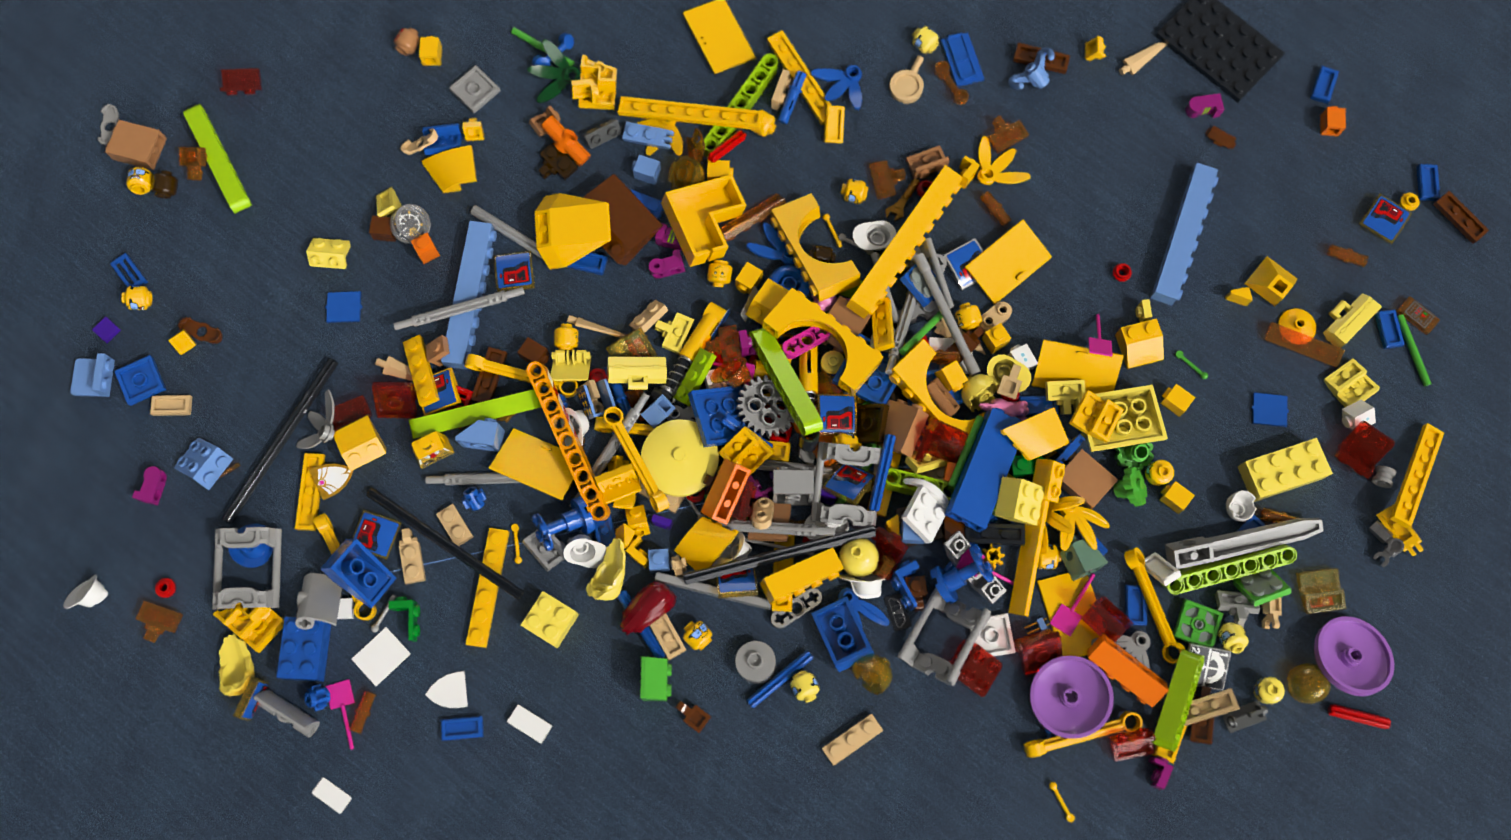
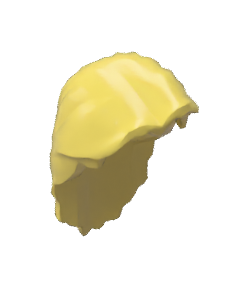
[586,538,626,601]
[219,634,255,697]

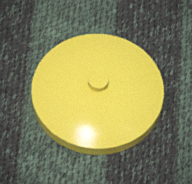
[641,419,719,497]

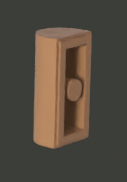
[927,377,960,417]

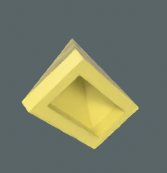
[376,187,402,217]

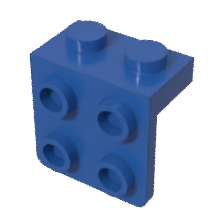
[890,560,920,611]

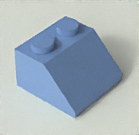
[455,418,505,452]

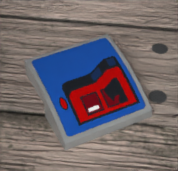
[944,238,983,291]

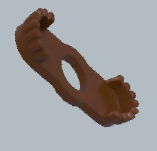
[178,317,223,344]

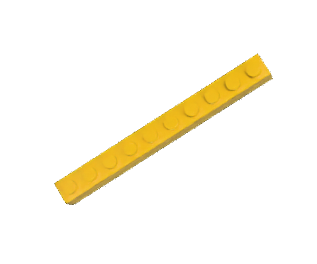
[846,165,963,319]

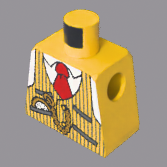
[411,431,455,469]

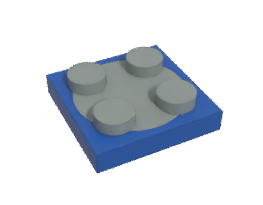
[900,263,941,307]

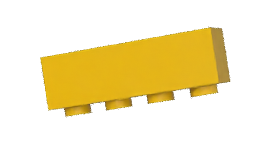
[760,547,844,605]

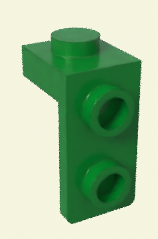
[389,597,420,642]

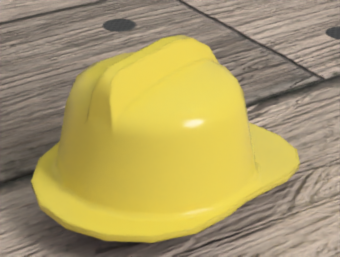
[987,354,1031,392]

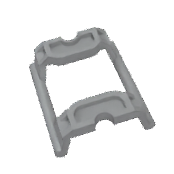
[871,238,954,325]
[811,442,882,526]
[212,527,282,610]
[897,587,991,686]

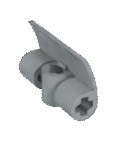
[295,573,342,630]
[253,690,320,738]

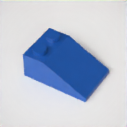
[320,538,396,608]
[811,597,875,672]

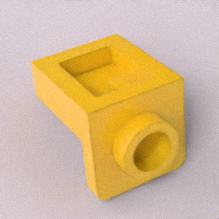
[959,156,980,189]
[626,536,649,568]

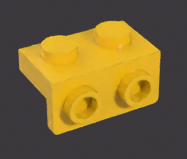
[1044,461,1065,503]
[595,463,642,504]

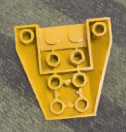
[535,193,611,270]

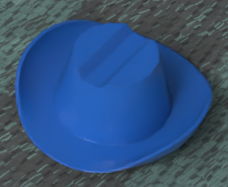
[769,265,810,297]
[228,523,273,568]

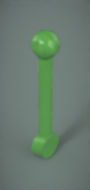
[1175,350,1208,379]

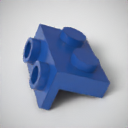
[422,123,462,155]

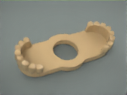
[400,128,438,155]

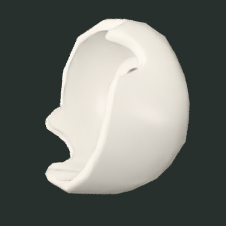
[1226,490,1257,522]

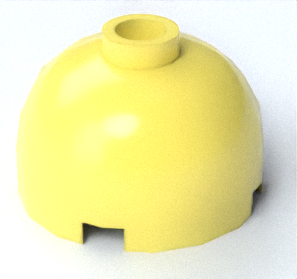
[961,374,999,412]
[839,538,879,577]

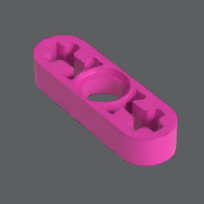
[782,327,831,359]

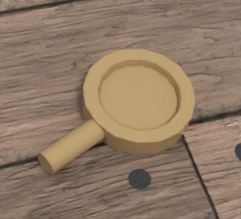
[889,56,924,104]

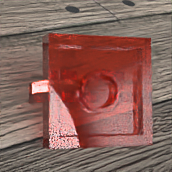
[372,382,417,418]
[1081,596,1134,642]
[1013,628,1062,676]

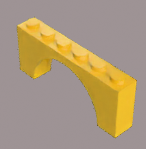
[770,193,861,302]
[762,288,883,397]
[889,339,985,456]

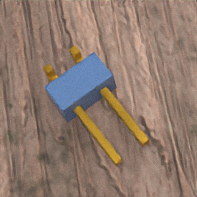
[1024,617,1050,635]

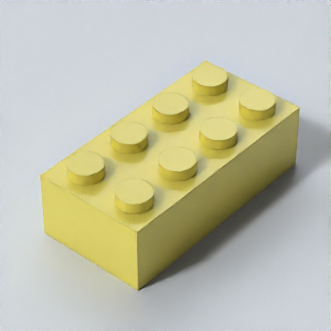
[1238,438,1333,502]

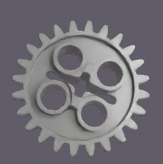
[736,375,794,438]

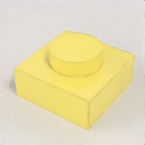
[1135,299,1152,322]

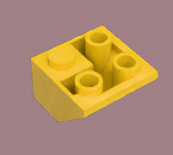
[1244,256,1297,306]

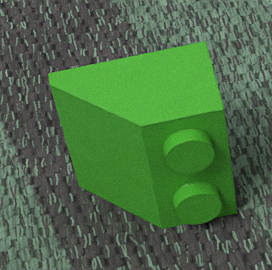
[640,657,672,701]

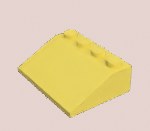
[1073,385,1168,452]

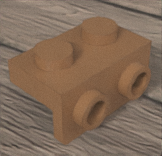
[906,145,950,179]

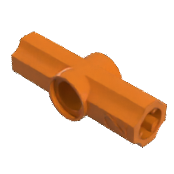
[541,115,591,167]

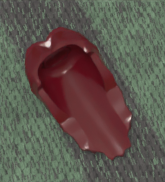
[620,581,677,635]

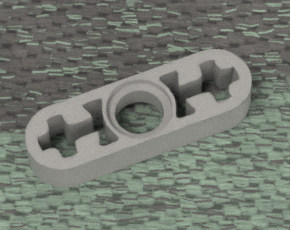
[771,588,822,629]

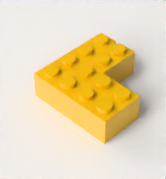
[661,174,747,267]

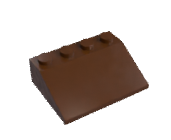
[583,174,663,265]

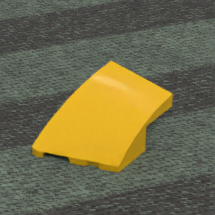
[579,55,617,110]
[422,145,477,193]
[1000,407,1069,461]
[674,516,738,570]
[213,603,284,653]

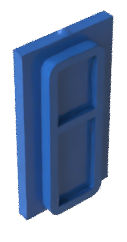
[941,33,984,87]

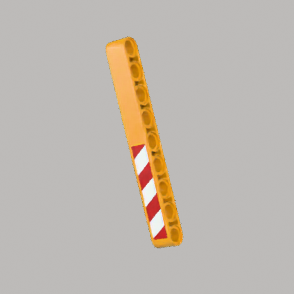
[526,361,610,521]

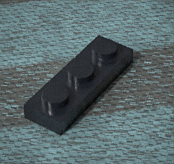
[964,524,1025,546]

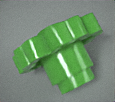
[1114,442,1154,471]
[1114,466,1147,507]

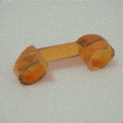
[935,61,969,105]

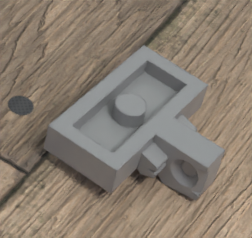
[1215,590,1260,627]

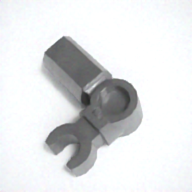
[1368,520,1404,567]

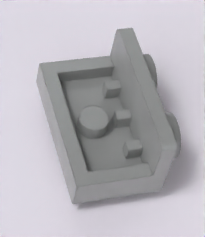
[522,530,566,572]

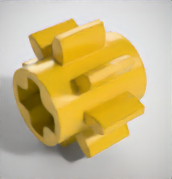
[982,545,1005,570]

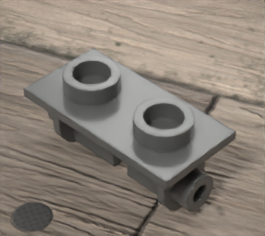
[583,119,623,149]
[1222,700,1268,733]

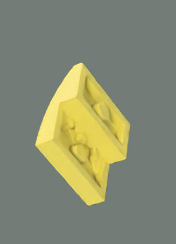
[1324,358,1380,407]

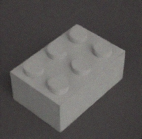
[773,467,814,506]

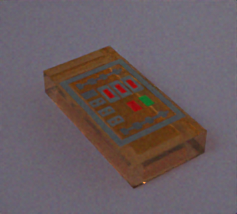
[1396,296,1440,335]

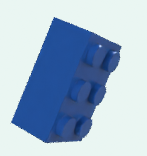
[276,617,331,682]

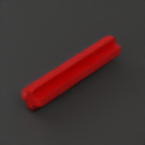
[707,130,746,163]
[1328,704,1391,729]

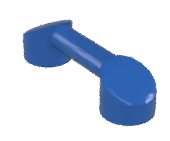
[532,33,574,66]

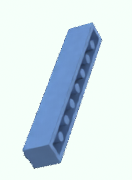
[1151,163,1219,306]
[441,221,497,370]

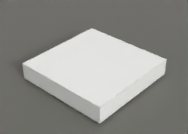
[970,613,1016,659]

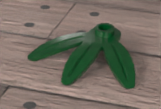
[527,39,581,103]

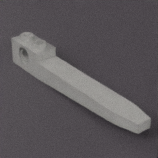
[1165,518,1323,569]

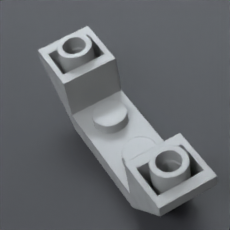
[944,531,1007,604]

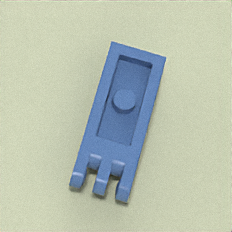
[622,122,674,150]

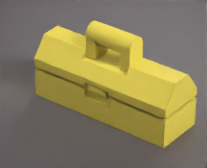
[1323,293,1382,350]
[607,357,667,390]

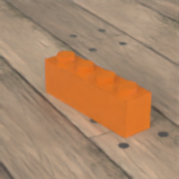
[1087,633,1169,708]

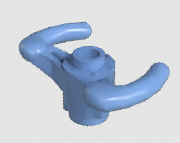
[1008,47,1054,90]

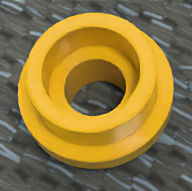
[1400,193,1419,211]

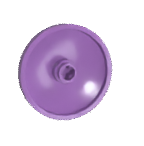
[1314,616,1394,696]
[1030,656,1114,739]

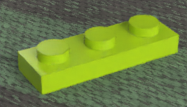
[674,348,717,407]

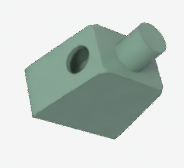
[1060,535,1108,581]

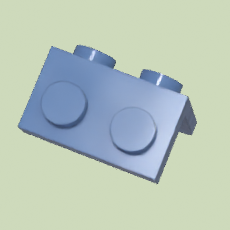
[70,353,115,397]
[175,438,233,490]

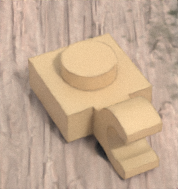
[997,364,1022,400]
[581,380,604,413]
[670,555,687,578]
[1262,597,1282,629]

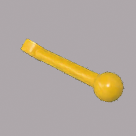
[823,214,842,248]
[511,524,522,564]
[1049,782,1075,822]

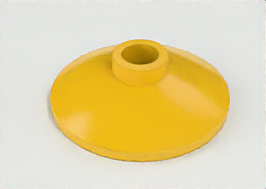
[1278,308,1316,345]

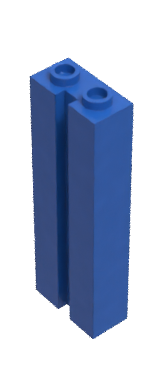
[944,408,1021,532]

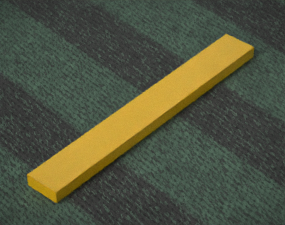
[618,96,763,130]
[1008,459,1057,617]

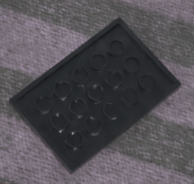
[1155,0,1285,103]

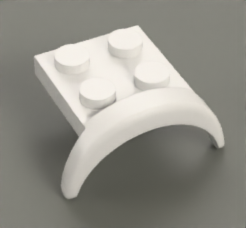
[902,478,949,543]

